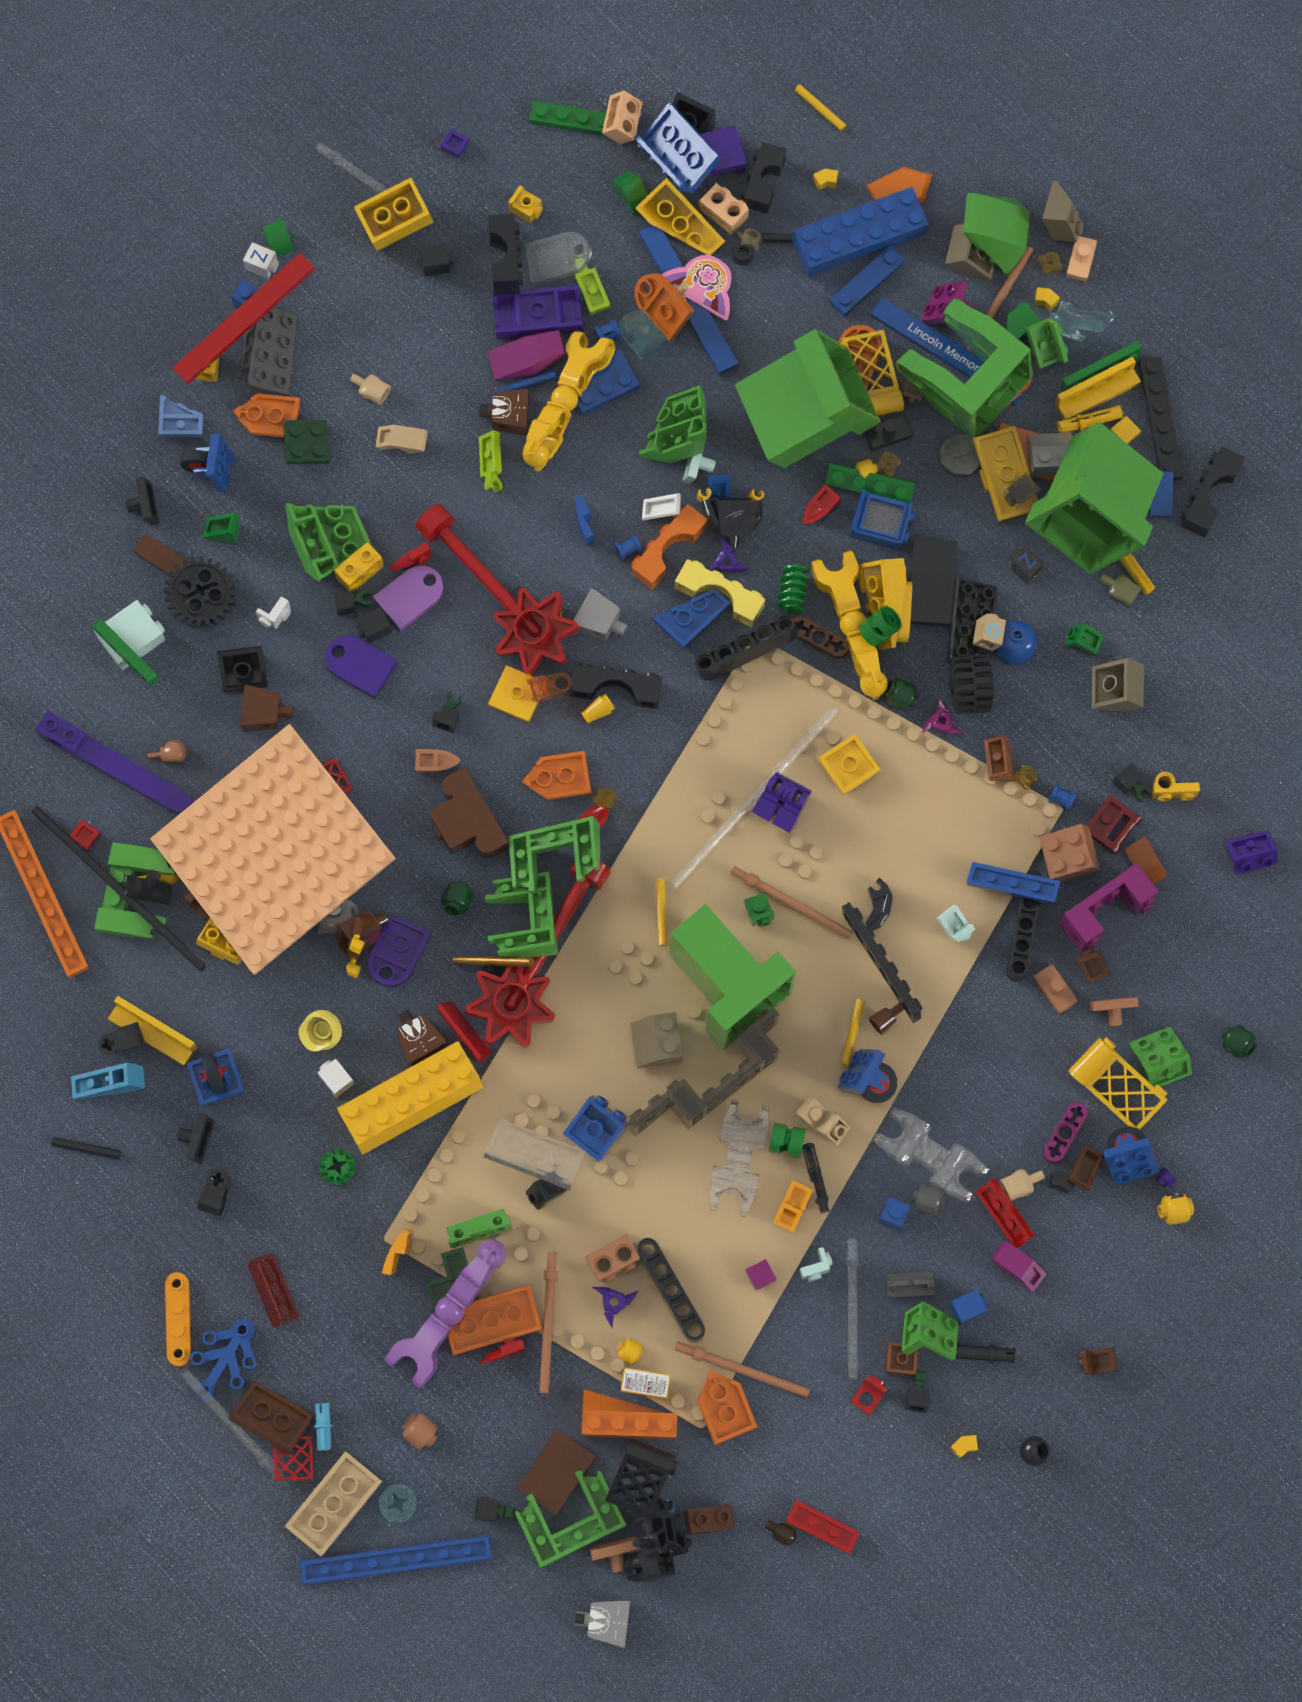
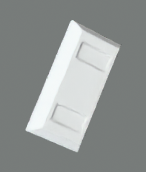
[642,493,681,521]

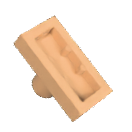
[1066,236,1098,282]

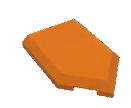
[866,167,932,204]
[233,393,300,438]
[522,751,592,800]
[697,1370,757,1445]

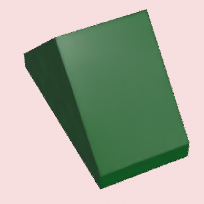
[611,171,648,215]
[203,513,241,545]

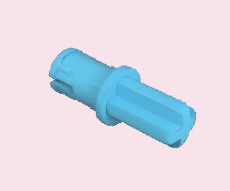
[314,1403,333,1451]

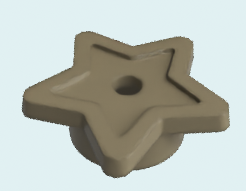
[737,228,763,250]

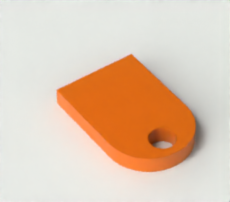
[634,273,695,342]
[839,325,882,390]

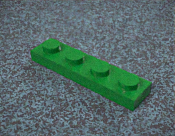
[529,101,606,136]
[1060,340,1142,392]
[825,462,916,504]

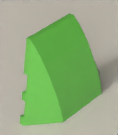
[963,193,1030,277]
[638,386,707,464]
[285,503,371,582]

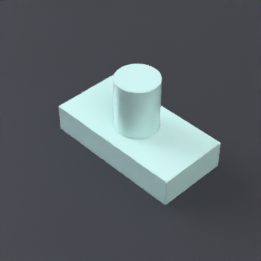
[682,453,716,485]

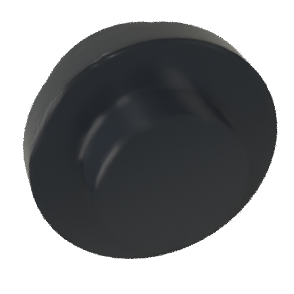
[732,244,754,266]

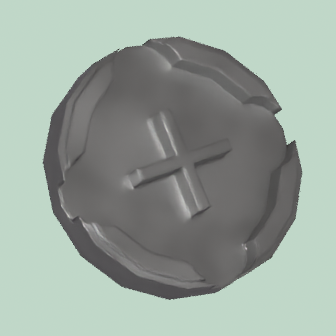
[939,434,981,477]

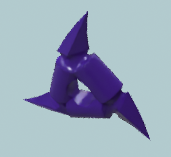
[710,536,751,573]
[592,1287,638,1329]

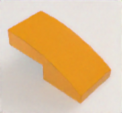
[773,1180,814,1233]
[382,1228,413,1275]

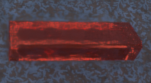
[248,1253,300,1328]

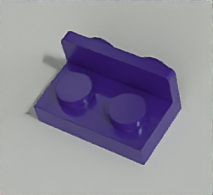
[1225,830,1278,874]

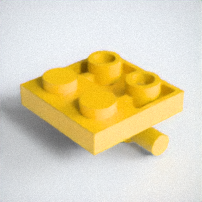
[196,918,242,965]

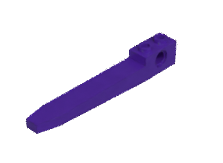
[36,710,195,814]

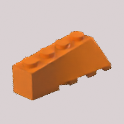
[582,1389,677,1440]

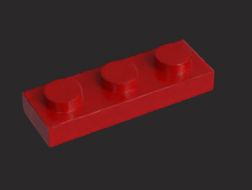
[975,1178,1035,1248]
[786,1500,860,1554]

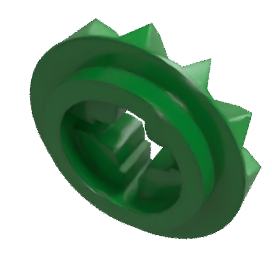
[319,1148,356,1185]

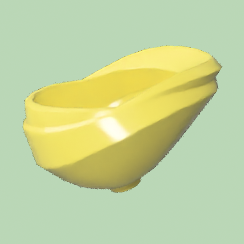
[298,1010,342,1052]

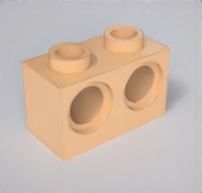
[602,91,643,145]
[699,183,749,236]

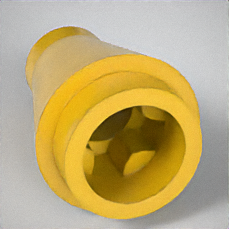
[581,694,615,724]

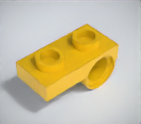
[1151,772,1200,801]

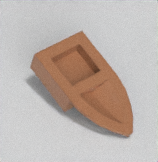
[415,749,460,773]

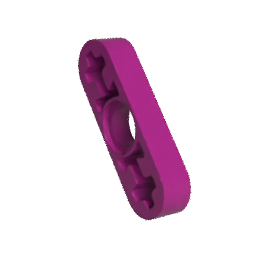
[1043,1102,1087,1164]

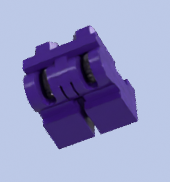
[752,772,812,833]

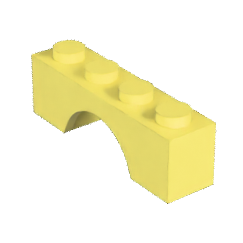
[674,559,765,628]

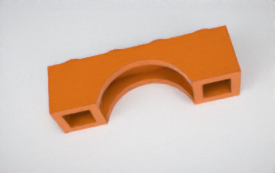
[631,504,708,590]

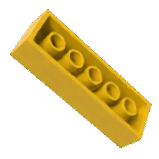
[337,1041,483,1155]

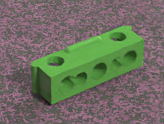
[446,1208,512,1249]

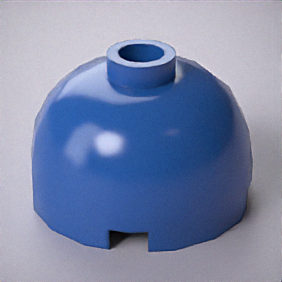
[994,620,1037,666]

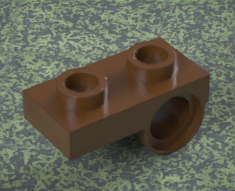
[684,1504,735,1535]

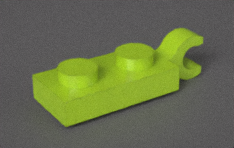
[575,256,611,315]
[479,430,502,493]

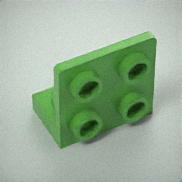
[1129,1027,1192,1087]
[901,1301,959,1361]

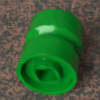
[859,606,902,647]
[768,1122,806,1158]

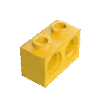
[334,542,384,593]

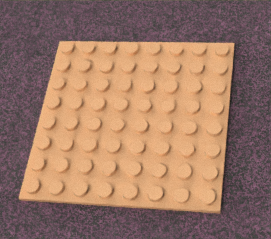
[150,724,396,975]

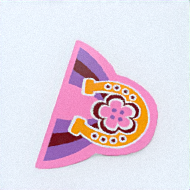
[662,255,731,321]

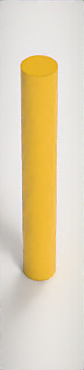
[795,84,847,131]
[656,878,668,946]
[840,999,865,1067]

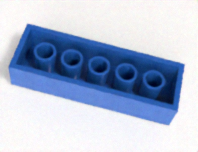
[792,187,929,277]

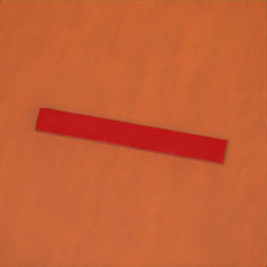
[172,253,316,385]

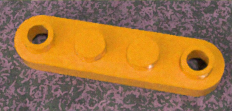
[165,1272,191,1367]

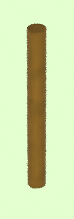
[452,956,534,967]

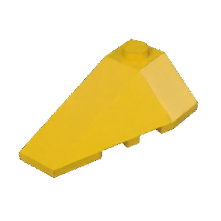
[636,178,725,255]
[858,558,906,650]

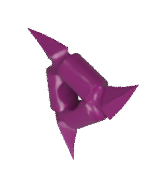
[921,698,965,734]

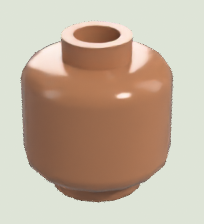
[402,1414,437,1449]

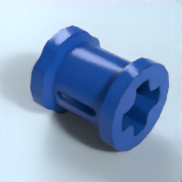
[593,319,621,341]
[614,534,642,561]
[1048,784,1077,811]

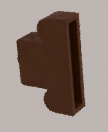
[430,767,509,858]

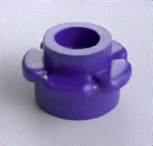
[1156,1167,1177,1188]

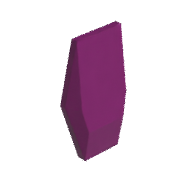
[488,330,566,381]

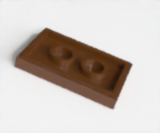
[229,1381,314,1455]
[517,1430,596,1516]

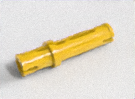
[1057,405,1123,433]

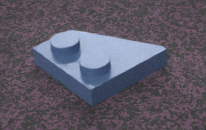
[158,395,204,438]

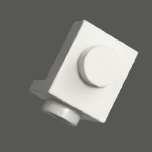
[256,597,291,629]

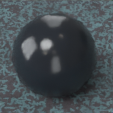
[1020,1436,1049,1466]

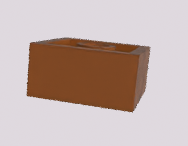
[886,1342,918,1376]

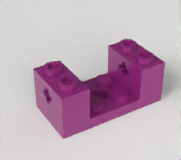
[1059,863,1159,953]

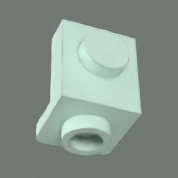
[936,905,976,942]
[799,1247,832,1282]

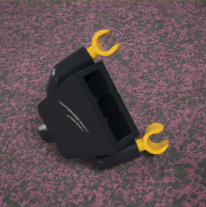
[697,488,764,548]

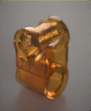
[527,673,572,703]

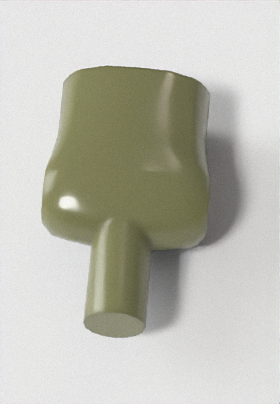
[1100,573,1142,607]

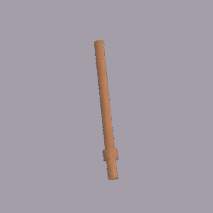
[966,246,1033,353]
[730,866,853,939]
[539,1252,558,1394]
[675,1342,810,1398]

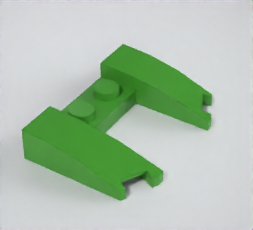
[509,816,600,893]
[94,842,176,940]
[485,871,558,957]
[515,1471,626,1568]

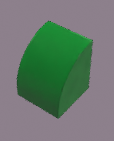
[262,219,293,256]

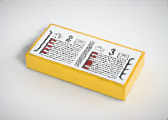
[620,1367,671,1399]

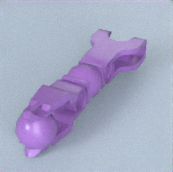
[385,1239,506,1388]

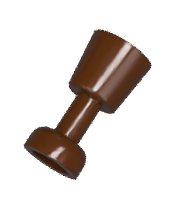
[868,997,913,1036]

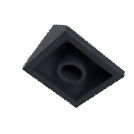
[672,92,716,134]
[217,646,268,693]

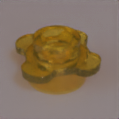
[1038,252,1062,275]
[876,452,901,476]
[1014,765,1037,790]
[592,788,618,809]

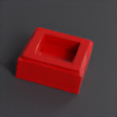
[70,820,101,852]

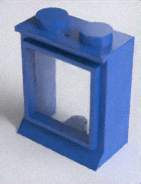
[850,489,915,551]

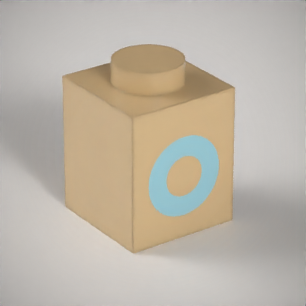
[973,614,1006,651]

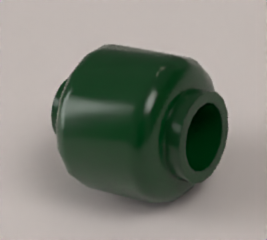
[884,678,918,711]
[441,881,474,915]
[1222,1025,1257,1059]

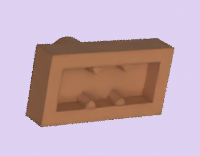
[1033,964,1078,1015]
[1089,997,1139,1026]
[589,1536,639,1572]

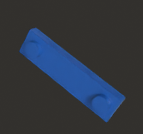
[829,245,905,317]
[967,862,1061,905]

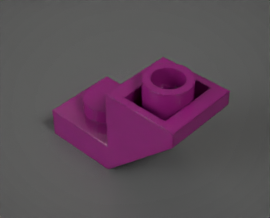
[991,1240,1046,1292]

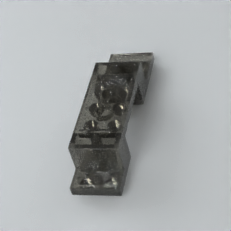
[629,1007,779,1136]

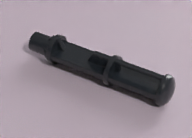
[802,1143,829,1214]

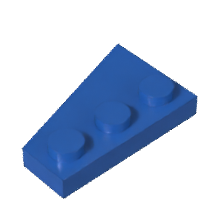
[577,349,640,415]
[652,588,730,650]

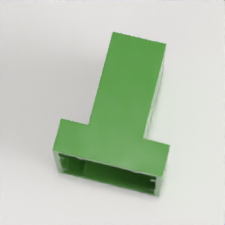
[735,329,881,468]
[1025,422,1164,574]
[669,904,796,1050]

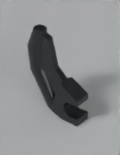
[866,878,893,931]

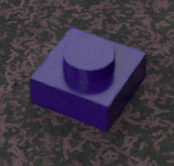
[440,129,470,159]

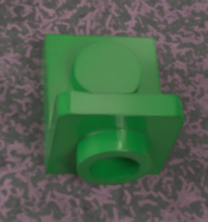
[1065,623,1104,656]
[744,893,775,927]

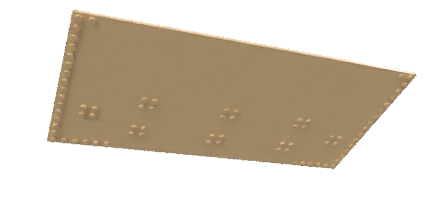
[384,646,1063,1429]

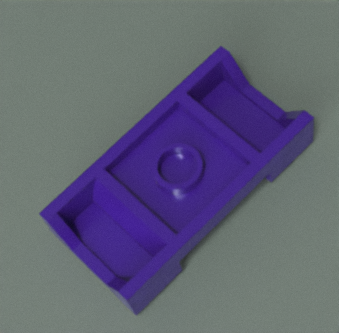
[492,285,583,340]

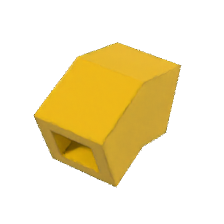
[813,169,838,191]
[1034,287,1060,312]
[950,1435,978,1459]

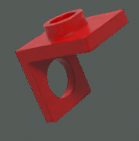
[851,1376,887,1415]

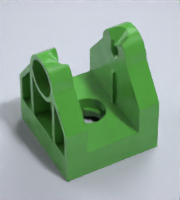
[895,298,1032,438]

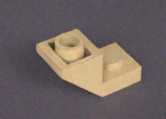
[375,425,428,454]
[796,1096,851,1146]

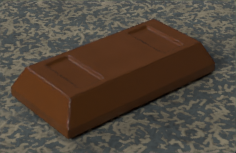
[1068,1144,1104,1191]

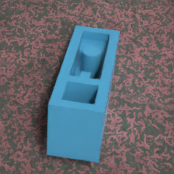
[71,1063,145,1099]

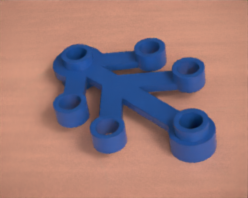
[190,1319,257,1402]

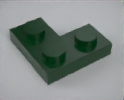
[425,1247,468,1306]

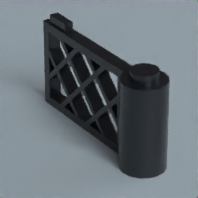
[605,1438,679,1519]

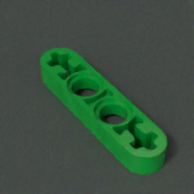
[92,619,159,686]

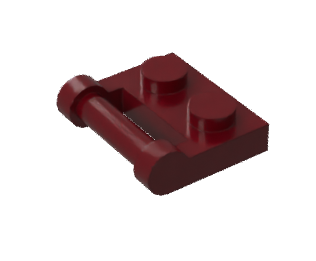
[1087,795,1142,855]

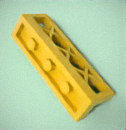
[1054,357,1141,420]
[108,996,197,1067]

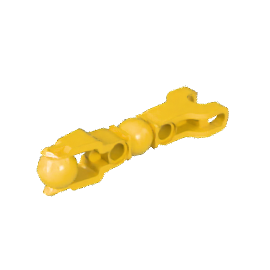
[522,331,615,472]
[811,551,888,700]

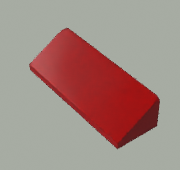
[437,1001,492,1063]

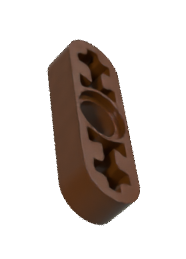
[789,616,849,659]

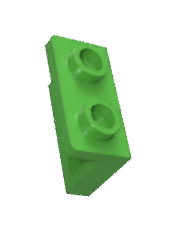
[1026,318,1068,369]

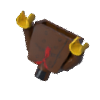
[336,910,389,978]

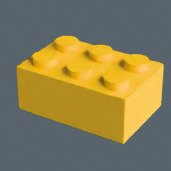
[354,178,433,251]

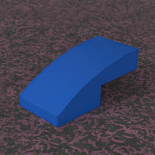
[576,494,594,546]

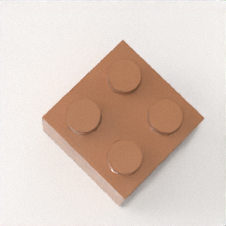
[1040,823,1100,883]

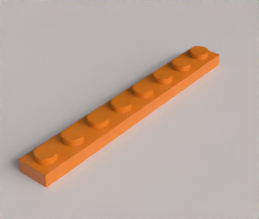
[0,810,89,978]

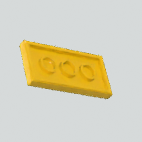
[973,426,1038,522]

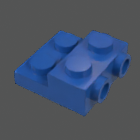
[563,1095,630,1162]

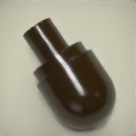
[764,1520,797,1546]

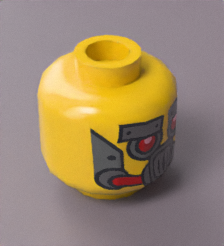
[1158,1193,1194,1225]

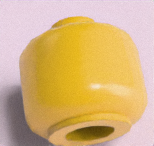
[855,459,878,478]
[617,1338,643,1364]

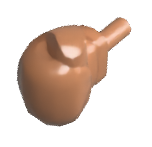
[147,739,187,763]

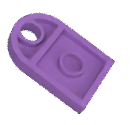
[373,566,444,632]

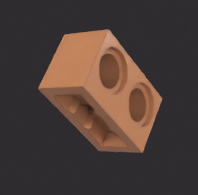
[586,1234,640,1284]

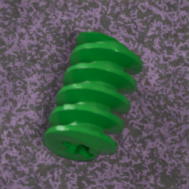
[777,565,810,614]

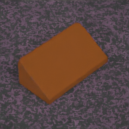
[984,735,1015,781]
[1124,837,1167,885]

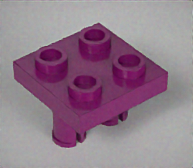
[920,281,972,333]

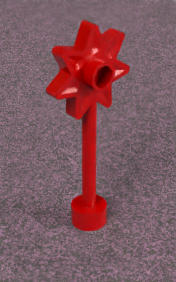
[415,504,580,675]
[465,862,611,1048]

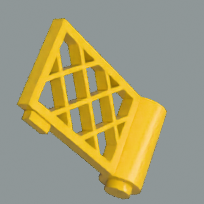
[841,330,904,416]
[1068,1037,1168,1129]

